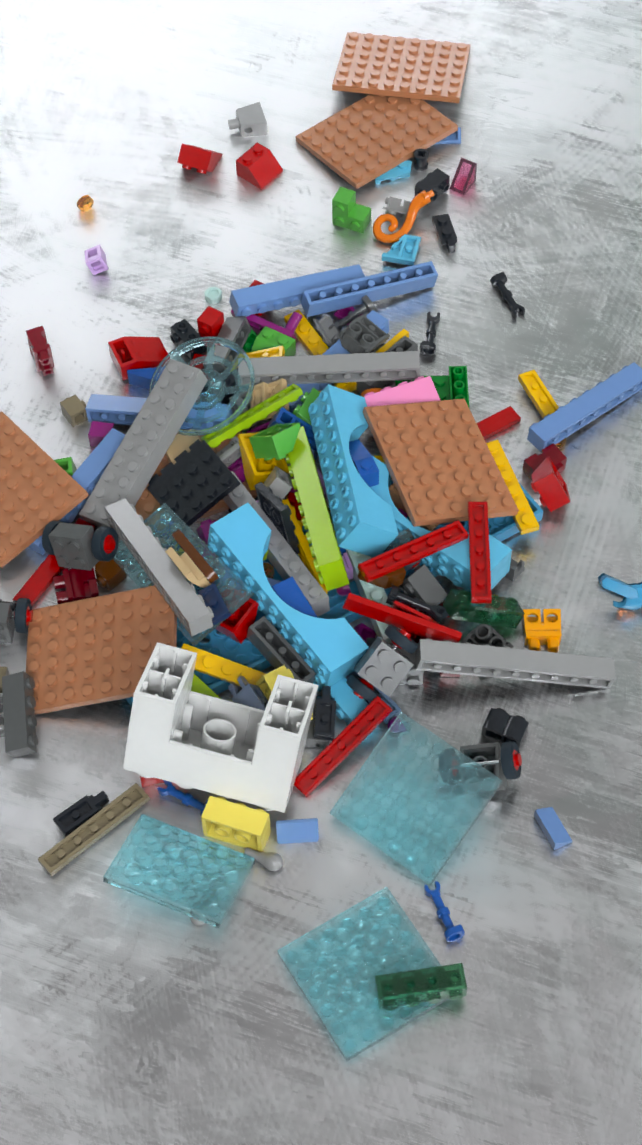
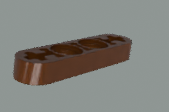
[171,529,219,584]

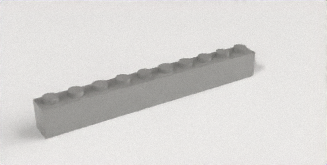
[238,351,420,387]
[223,471,330,617]
[105,498,214,636]
[415,639,616,689]

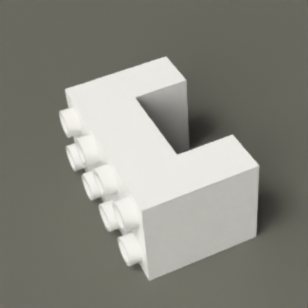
[123,642,318,813]

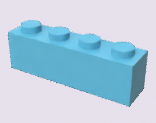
[313,678,379,728]

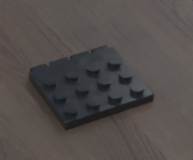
[147,439,241,532]

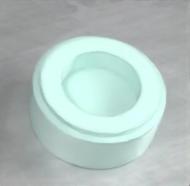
[205,287,222,304]

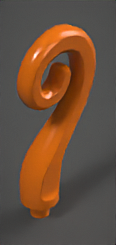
[373,189,435,243]

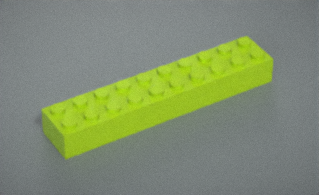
[285,426,350,591]

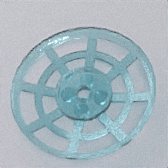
[149,336,255,436]

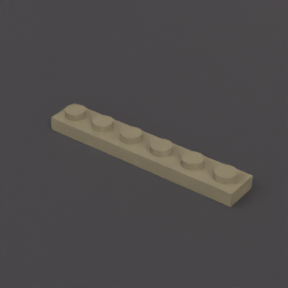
[38,783,150,877]

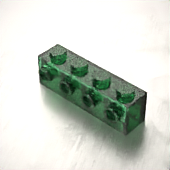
[443,589,525,629]
[375,963,467,1010]

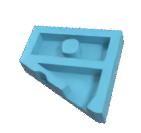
[375,160,412,184]
[382,234,421,266]

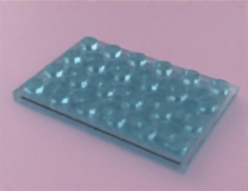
[103,814,255,928]

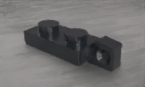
[432,214,457,253]
[313,686,336,741]
[53,791,109,837]

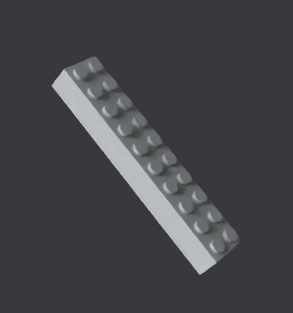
[79,359,208,528]

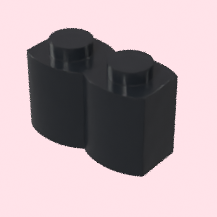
[481,708,529,749]

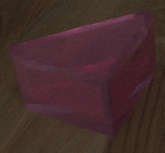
[449,157,477,195]

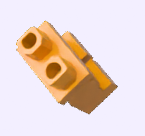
[521,609,562,653]

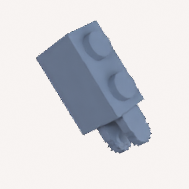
[228,676,268,711]

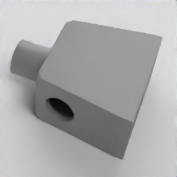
[228,102,267,137]
[258,466,292,506]

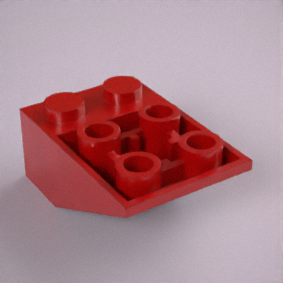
[108,336,170,381]

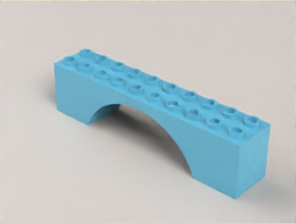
[308,384,399,557]
[370,456,512,596]
[207,503,369,686]

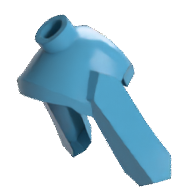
[598,573,642,611]

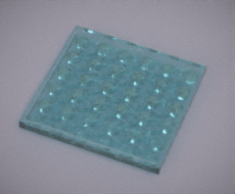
[330,712,503,886]
[277,887,458,1062]

